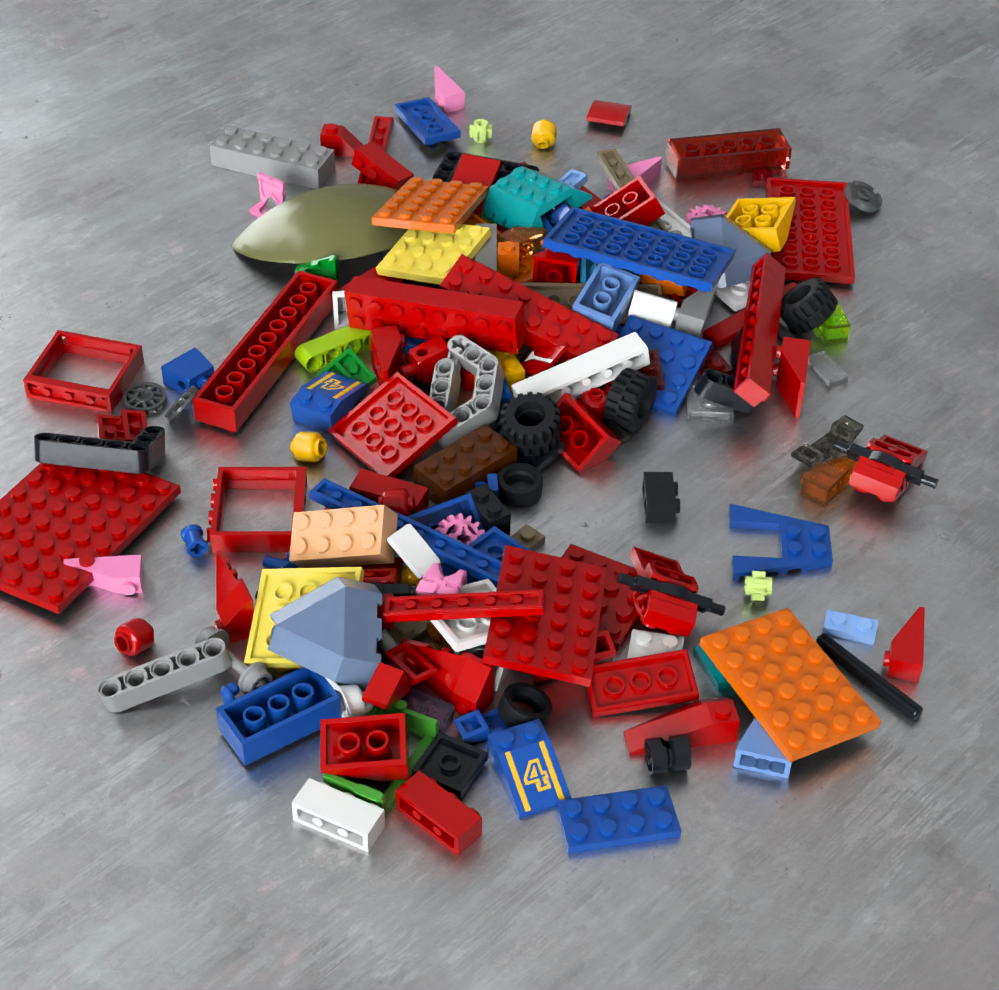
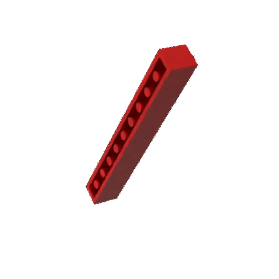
[733,253,786,407]

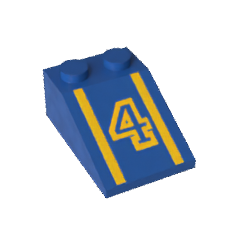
[289,371,367,433]
[487,719,571,818]

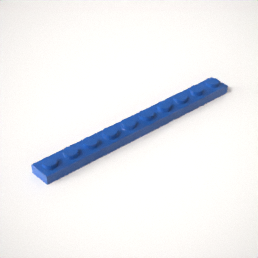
[309,478,502,588]

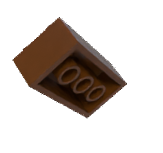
[414,424,518,504]

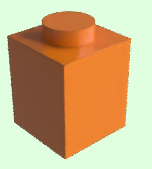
[497,241,519,276]

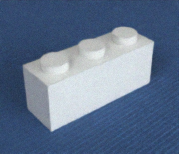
[291,778,385,852]

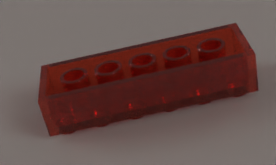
[665,128,792,181]

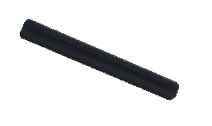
[816,633,923,720]

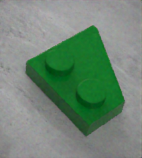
[295,255,340,290]
[316,347,378,393]

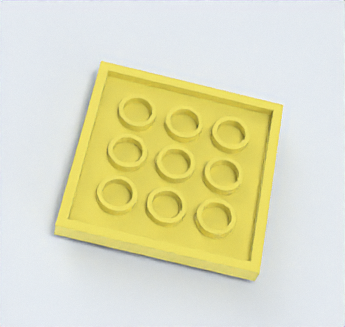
[376,224,492,285]
[244,567,365,668]

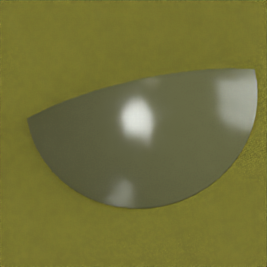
[231,184,408,264]

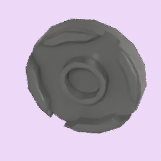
[844,181,883,212]

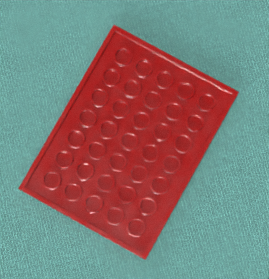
[0,463,181,614]

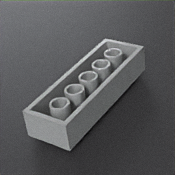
[209,126,335,189]

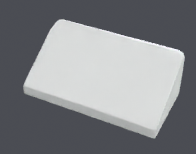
[628,290,678,328]
[386,523,441,579]

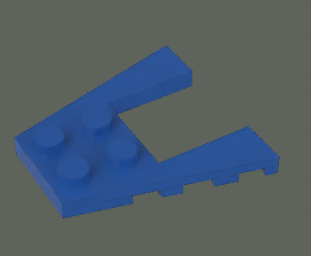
[729,504,833,581]

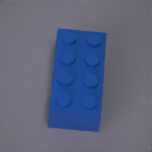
[216,667,342,766]

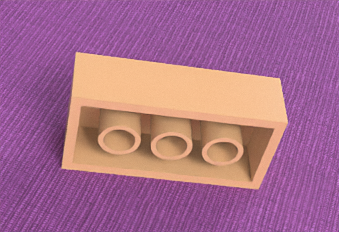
[289,505,398,568]

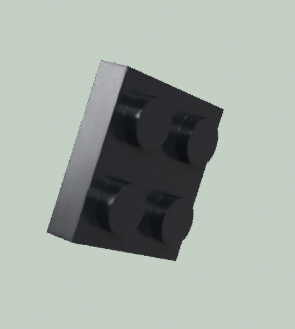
[412,732,488,799]

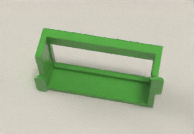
[323,700,439,818]

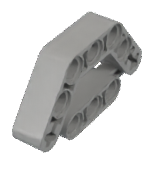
[429,335,505,449]

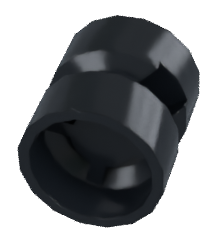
[644,734,691,775]

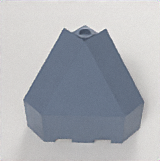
[690,214,771,288]
[268,577,382,688]

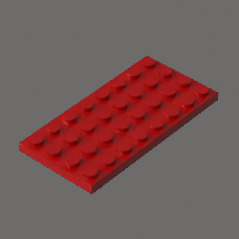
[766,177,855,284]

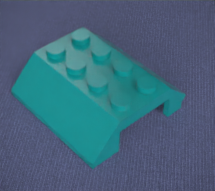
[483,166,592,238]

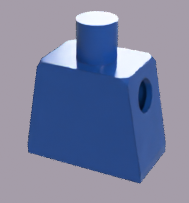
[161,348,214,394]

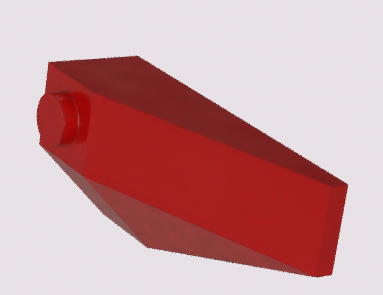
[214,550,254,644]
[401,638,494,716]
[623,697,740,756]

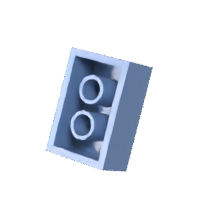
[572,263,640,332]

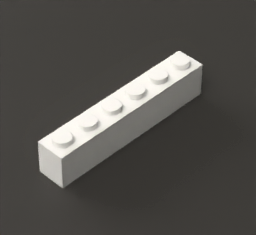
[511,332,650,403]

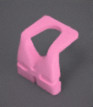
[249,172,286,217]
[416,563,467,595]

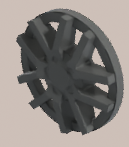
[123,382,167,415]
[165,385,199,422]

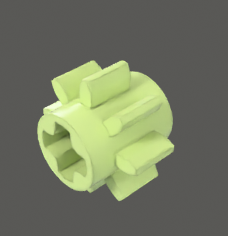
[469,119,492,143]
[744,571,772,601]

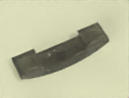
[791,415,864,468]

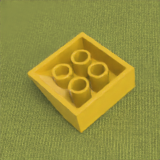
[726,197,796,253]

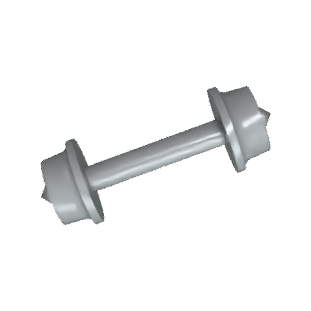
[195,626,273,694]

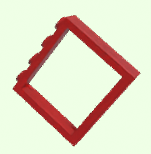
[23,330,144,413]
[207,467,307,553]

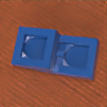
[453,708,510,743]

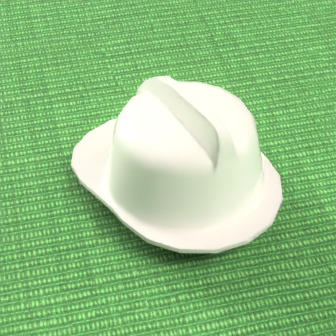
[325,677,373,718]

